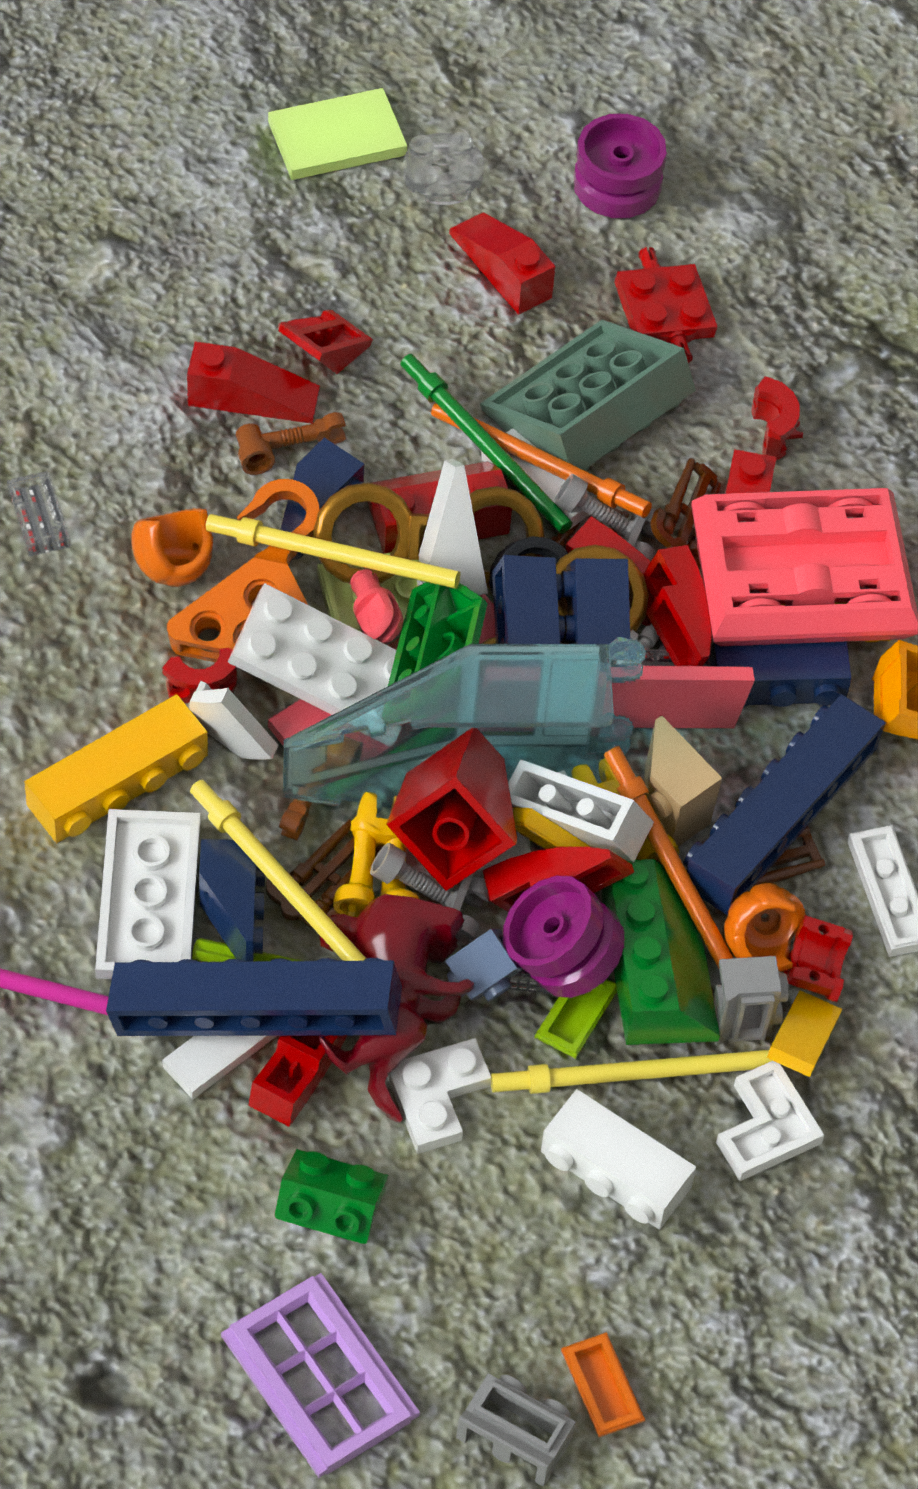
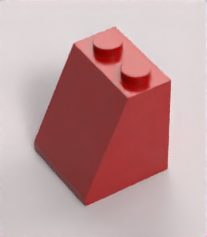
[386,726,517,891]

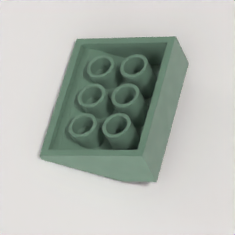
[480,320,696,471]

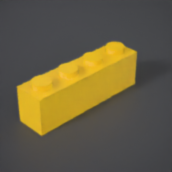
[24,694,208,844]

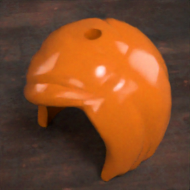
[131,508,213,587]
[724,883,806,972]

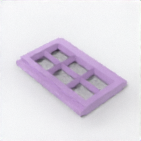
[221,1273,420,1478]

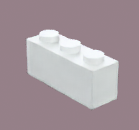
[508,759,654,863]
[541,1089,696,1230]

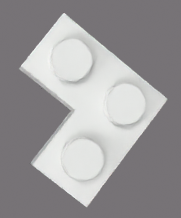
[388,1038,491,1154]
[716,1061,825,1182]

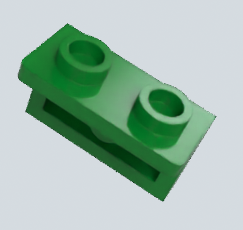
[275,1149,389,1244]

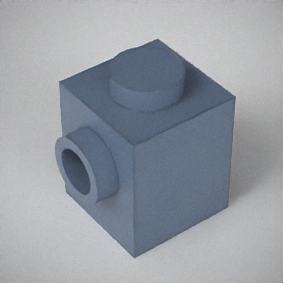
[445,929,523,1002]

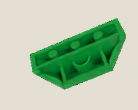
[380,582,488,722]

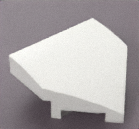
[189,681,278,760]

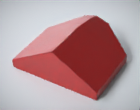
[278,310,373,374]

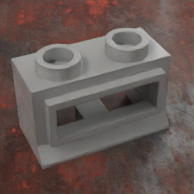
[714,956,788,1046]
[456,1373,576,1487]

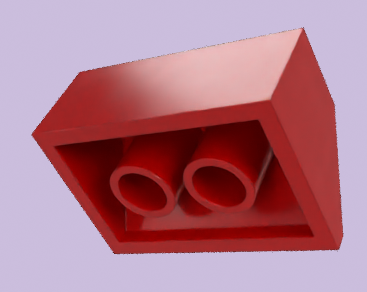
[367,461,512,554]

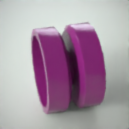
[574,114,667,218]
[503,876,624,998]

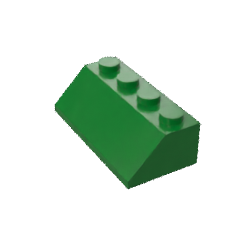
[602,859,720,1045]

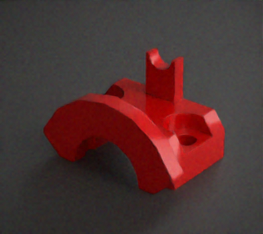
[751,376,803,460]
[162,647,238,703]
[783,915,853,1002]

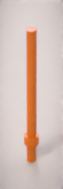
[431,403,652,518]
[603,746,734,971]

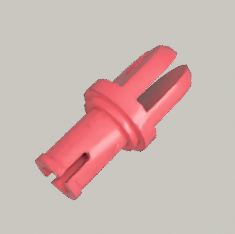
[350,569,403,644]

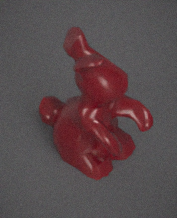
[319,894,474,1123]

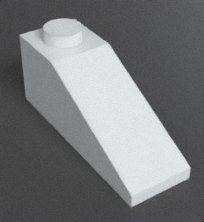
[416,459,488,595]

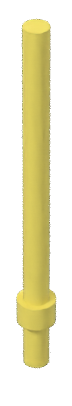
[206,514,461,589]
[190,780,366,961]
[491,1050,772,1094]

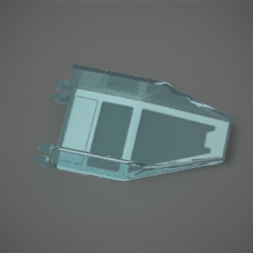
[283,637,646,814]

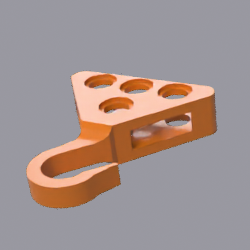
[167,479,320,662]

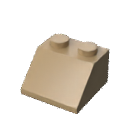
[644,716,722,847]

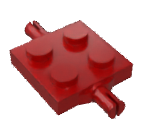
[614,247,718,364]

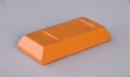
[561,1332,645,1437]

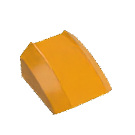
[872,640,918,739]

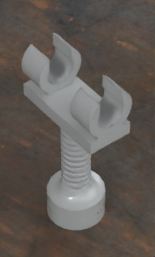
[554,474,657,561]
[370,843,490,946]

